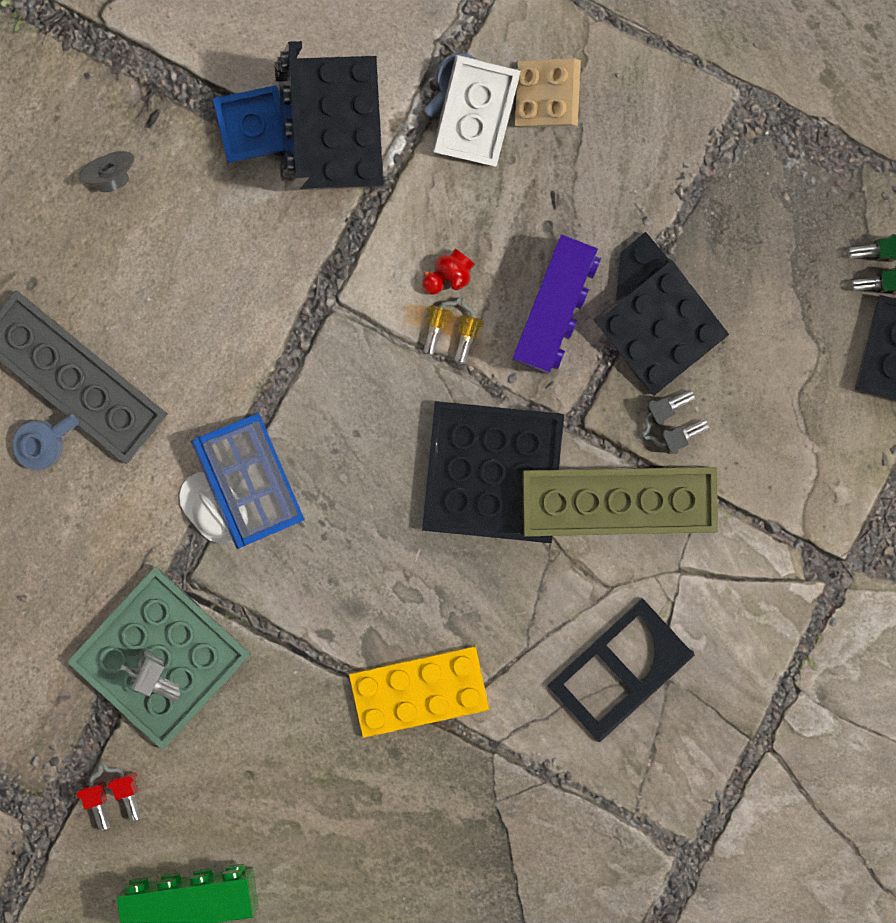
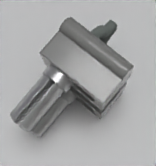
[120,650,181,702]

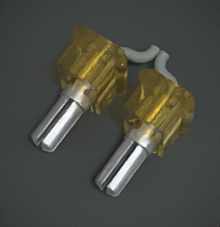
[423,297,484,364]

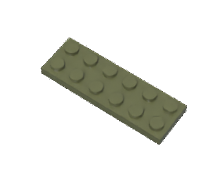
[522,467,718,536]

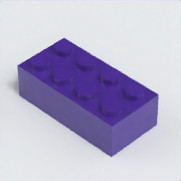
[512,234,601,374]

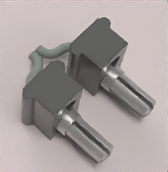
[642,390,709,454]

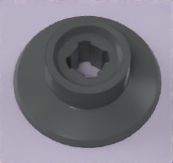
[79,151,134,192]

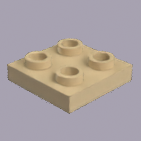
[515,58,581,128]

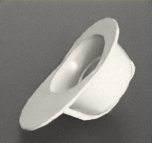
[179,472,248,544]

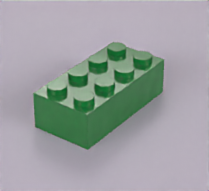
[116,864,259,923]

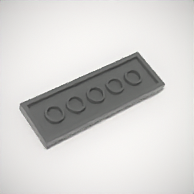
[0,290,168,464]

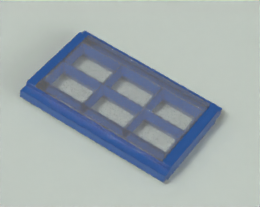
[190,413,305,549]

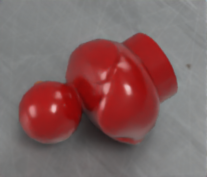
[422,248,475,295]

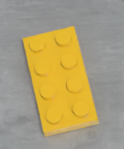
[349,646,490,738]

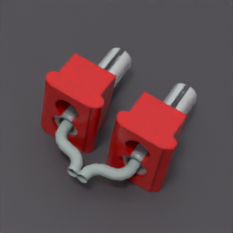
[77,764,141,831]

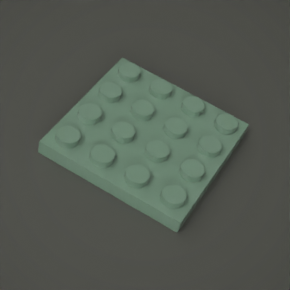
[67,566,251,750]

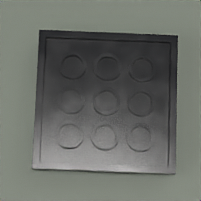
[422,401,564,544]

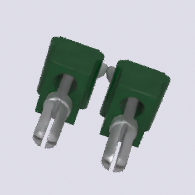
[848,234,896,295]

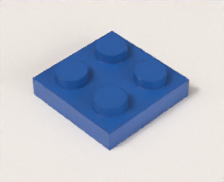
[213,85,283,164]

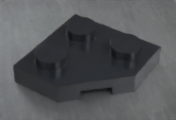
[616,232,668,300]

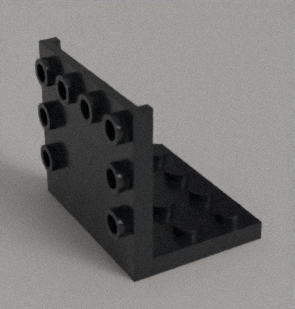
[274,41,384,191]

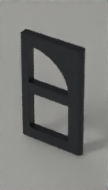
[547,598,695,743]

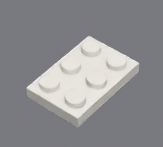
[432,55,521,167]

